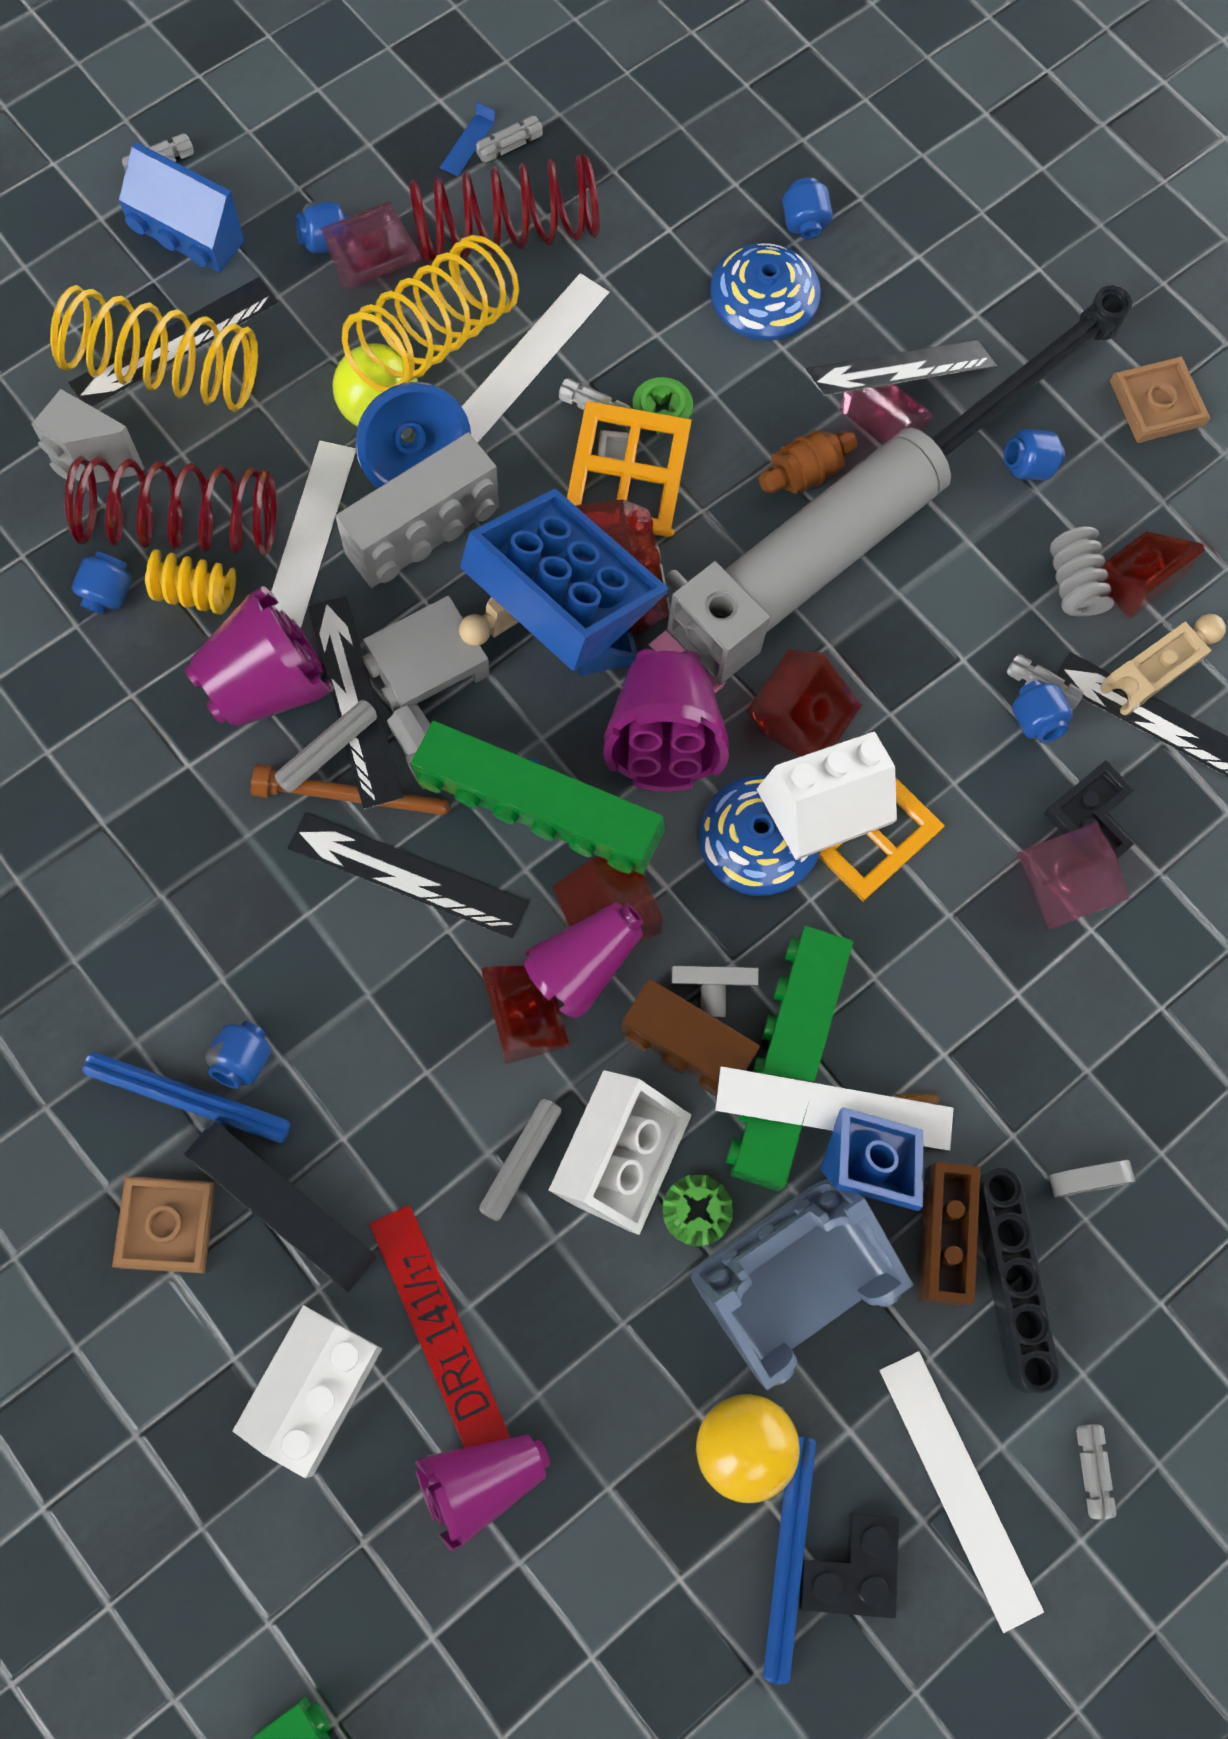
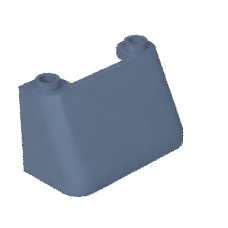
[691,1179,913,1391]

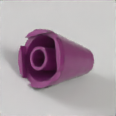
[524,902,643,1019]
[415,1434,550,1552]

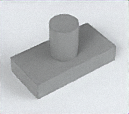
[670,966,758,1017]

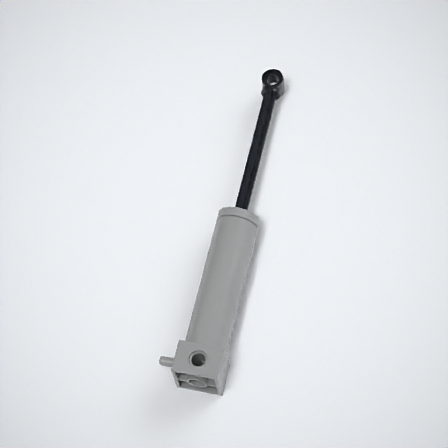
[665,285,1132,685]

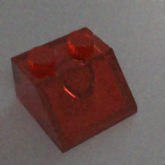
[746,650,862,757]
[553,856,663,942]

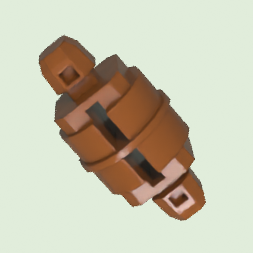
[758,429,858,494]

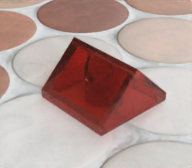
[1100,531,1205,619]
[481,966,569,1064]

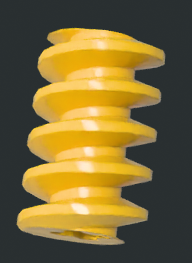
[145,549,236,615]

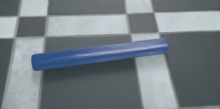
[82,1052,290,1144]
[763,1436,816,1685]

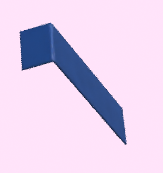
[439,102,495,176]

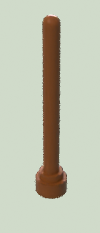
[251,763,451,815]

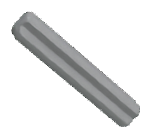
[275,700,377,792]
[479,1099,561,1221]

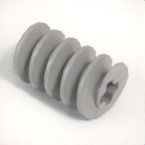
[1050,526,1114,617]

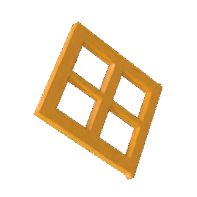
[567,401,692,537]
[819,737,945,902]

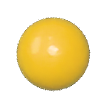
[696,1394,800,1503]

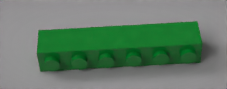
[410,720,665,875]
[726,926,854,1192]

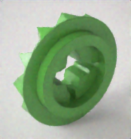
[633,377,693,434]
[662,1175,733,1246]

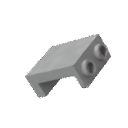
[362,595,490,710]

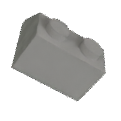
[31,389,145,485]

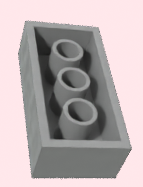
[335,432,499,588]

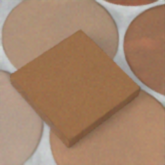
[1110,356,1211,443]
[112,1176,217,1274]

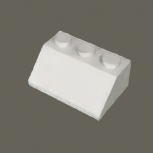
[756,731,897,860]
[549,1070,692,1235]
[232,1305,382,1478]

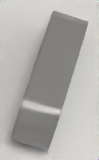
[1049,1160,1136,1198]

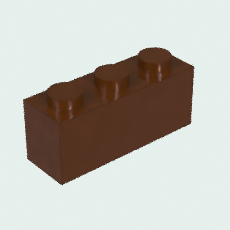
[621,978,760,1096]
[918,1162,980,1307]

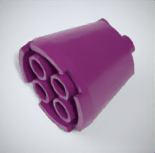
[184,586,333,727]
[603,649,729,792]

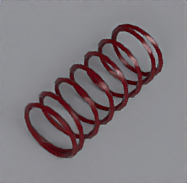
[409,153,600,265]
[65,455,277,557]

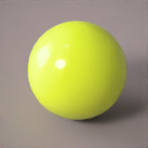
[333,343,418,427]

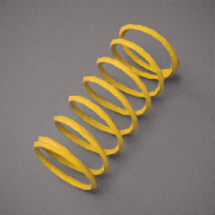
[341,235,519,392]
[50,285,258,412]

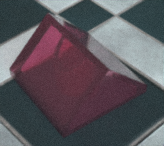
[321,201,421,288]
[840,384,935,444]
[1017,822,1129,930]

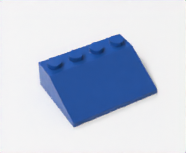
[460,489,669,671]

